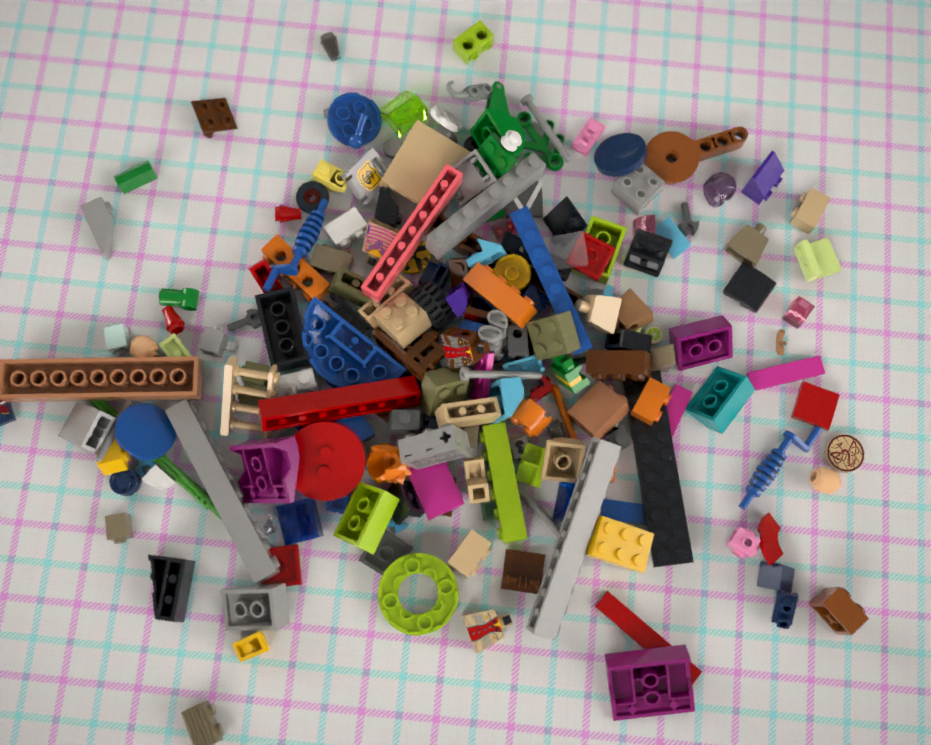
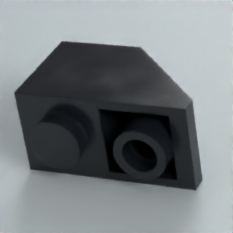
[605,329,652,354]

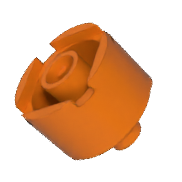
[509,395,553,438]

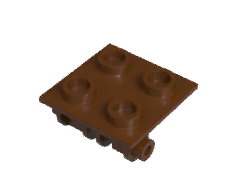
[191,98,238,138]
[501,549,545,594]

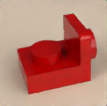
[528,374,553,403]

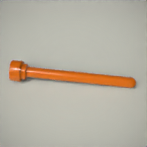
[552,385,585,462]

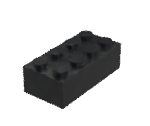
[255,286,311,372]

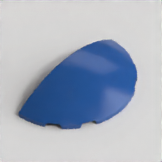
[302,296,406,387]

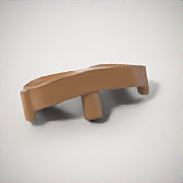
[776,329,787,356]

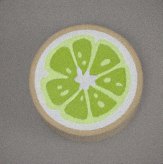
[644,325,664,345]

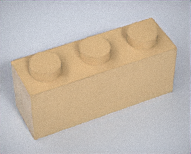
[358,274,415,330]
[435,397,501,429]

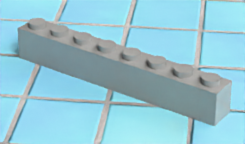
[425,153,546,260]

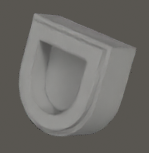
[383,138,401,159]

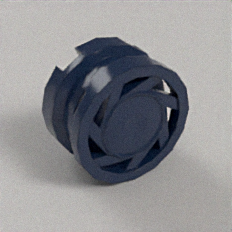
[109,468,142,496]

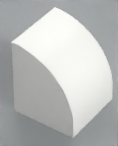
[141,464,177,489]

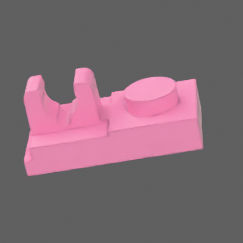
[571,117,606,156]

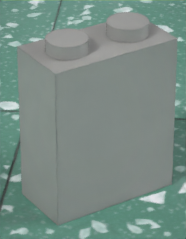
[58,401,116,454]

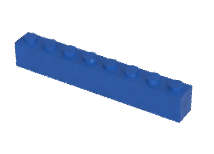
[510,206,593,356]

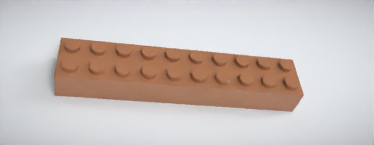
[0,356,204,402]

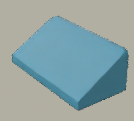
[652,217,691,259]

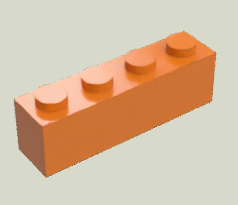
[463,262,538,329]

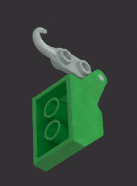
[446,81,526,159]

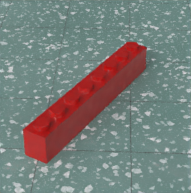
[258,376,421,432]

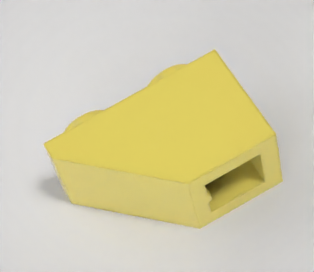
[312,159,351,192]

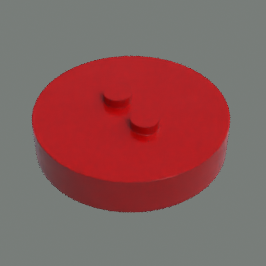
[294,420,366,501]

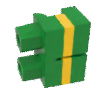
[550,355,590,394]

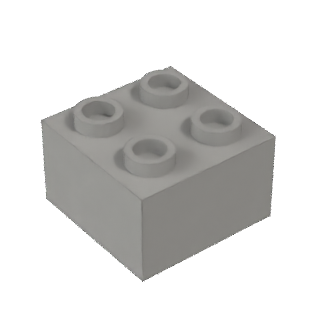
[610,163,666,215]

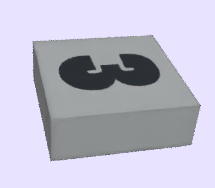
[509,435,529,460]

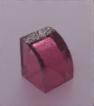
[633,215,656,237]
[782,296,815,329]

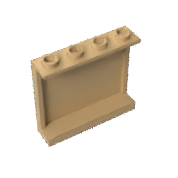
[379,120,470,215]

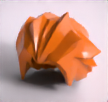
[366,443,411,485]

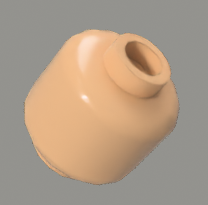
[129,335,159,357]
[809,466,841,495]

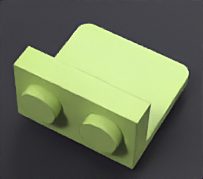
[793,238,841,282]

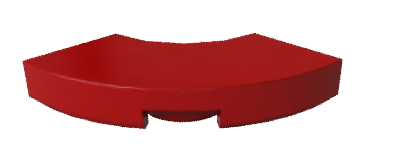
[758,512,784,566]

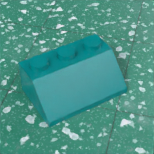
[685,366,755,434]

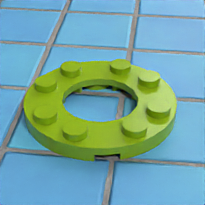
[378,553,459,636]

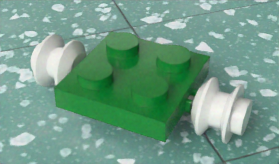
[475,130,522,179]

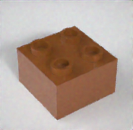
[809,587,869,635]

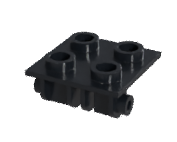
[543,196,588,248]

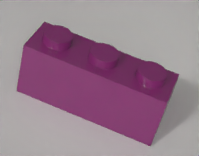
[669,315,733,371]

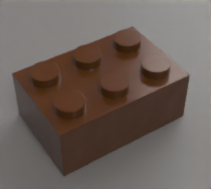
[586,350,652,382]

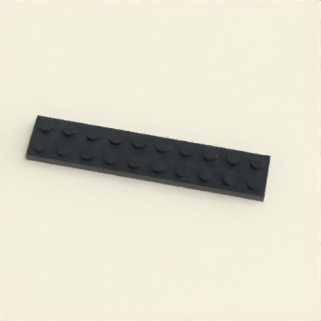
[622,370,694,568]

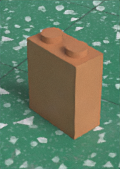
[567,380,630,439]

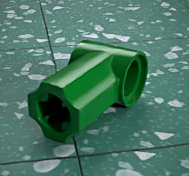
[159,288,200,311]

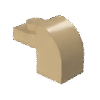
[463,456,490,504]

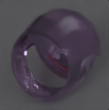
[703,172,737,208]

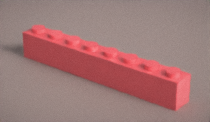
[361,164,463,304]

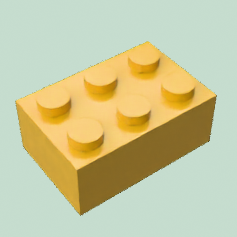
[585,516,654,573]

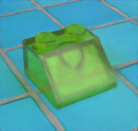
[379,90,428,137]

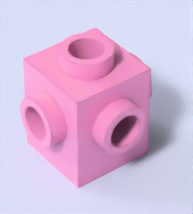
[725,527,761,559]

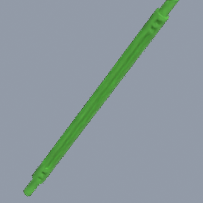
[89,401,221,519]

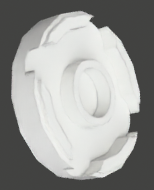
[429,105,463,133]

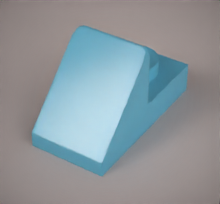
[466,238,508,269]

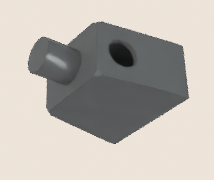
[507,321,529,360]
[388,410,425,435]

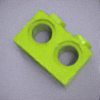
[453,20,494,64]

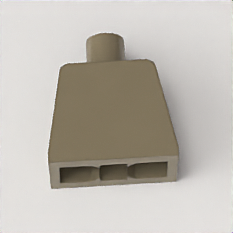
[723,223,769,267]

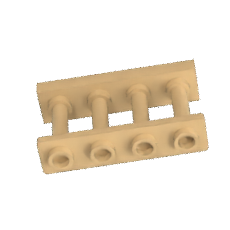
[220,356,280,439]

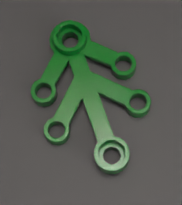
[517,111,564,171]

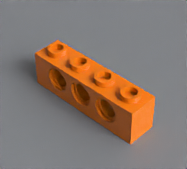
[261,234,330,303]

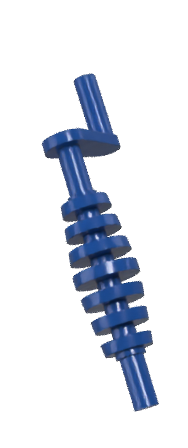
[263,198,329,292]
[739,426,822,510]

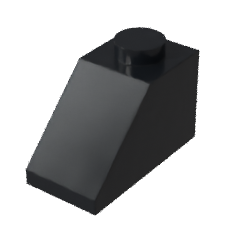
[374,186,402,228]

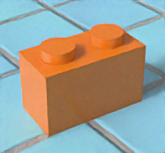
[630,377,672,425]

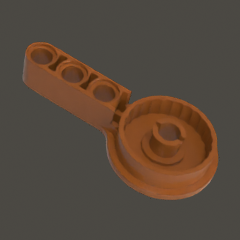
[644,126,748,185]

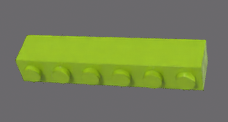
[479,422,528,544]

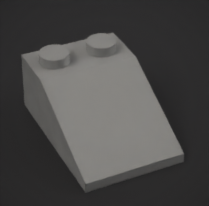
[221,583,290,630]

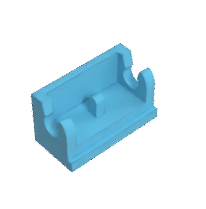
[502,355,545,381]

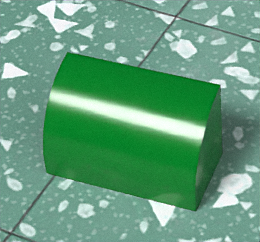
[114,160,158,194]

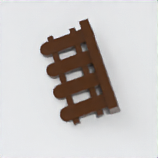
[371,328,446,382]

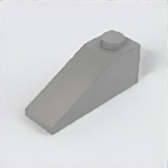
[80,197,114,260]

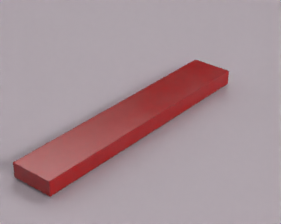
[594,591,702,685]

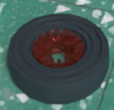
[296,181,329,214]

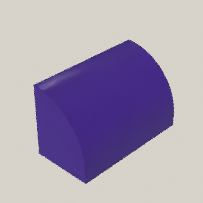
[445,281,470,318]

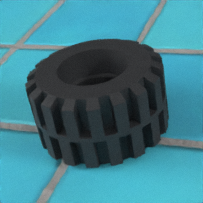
[408,280,456,331]

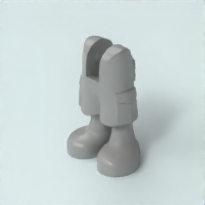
[478,310,508,361]

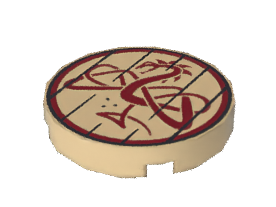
[824,434,865,473]

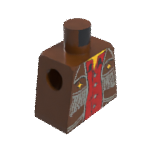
[440,327,489,369]

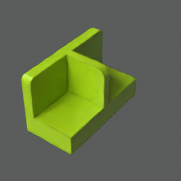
[516,443,545,488]

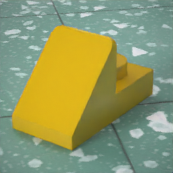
[232,630,270,663]

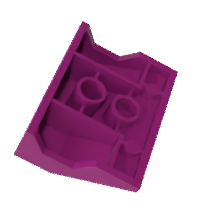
[229,436,300,503]
[604,644,695,721]

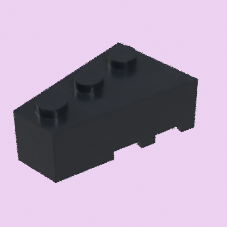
[148,554,196,622]

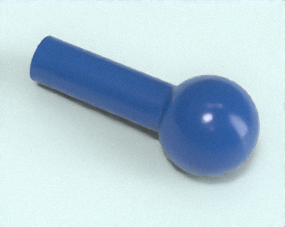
[349,114,368,149]

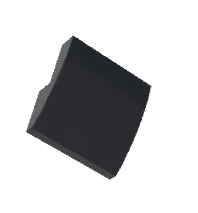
[623,228,673,278]
[723,262,776,313]

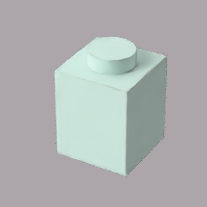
[103,323,131,354]

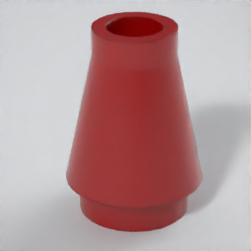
[275,205,301,223]
[162,306,185,335]

